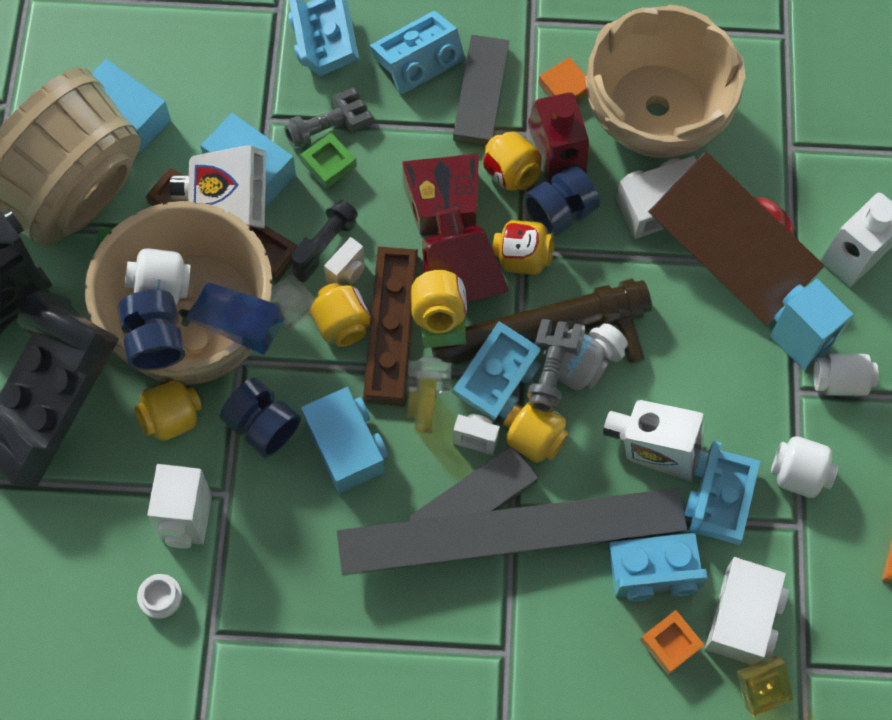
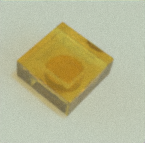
[408,378,437,433]
[737,655,794,717]

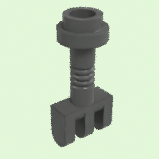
[284,88,375,148]
[527,319,585,412]

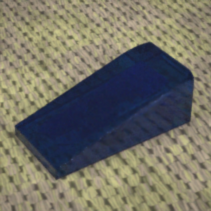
[186,282,285,355]

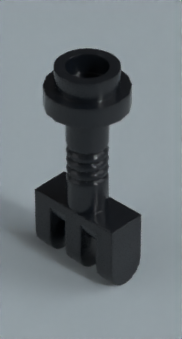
[292,200,358,283]

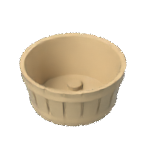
[0,67,141,246]
[85,201,272,385]

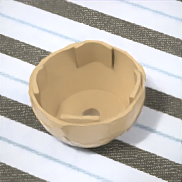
[585,4,746,158]

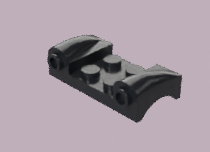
[0,209,53,335]
[0,290,119,487]

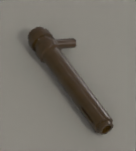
[431,278,652,366]

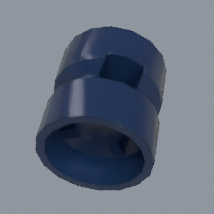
[524,165,600,237]
[117,289,186,371]
[219,378,301,458]

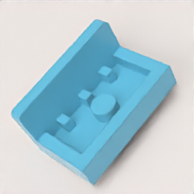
[288,0,360,77]
[684,440,760,545]

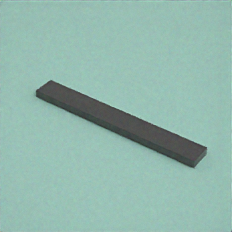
[336,488,687,576]

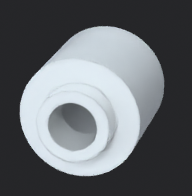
[813,353,879,396]

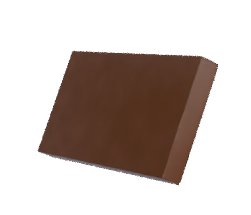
[647,152,825,325]

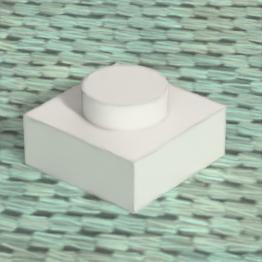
[324,237,365,286]
[453,414,500,455]

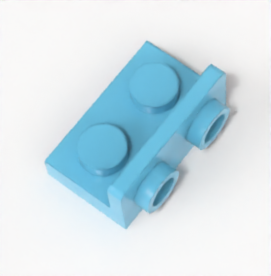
[370,10,465,94]
[452,321,541,422]
[608,533,708,602]

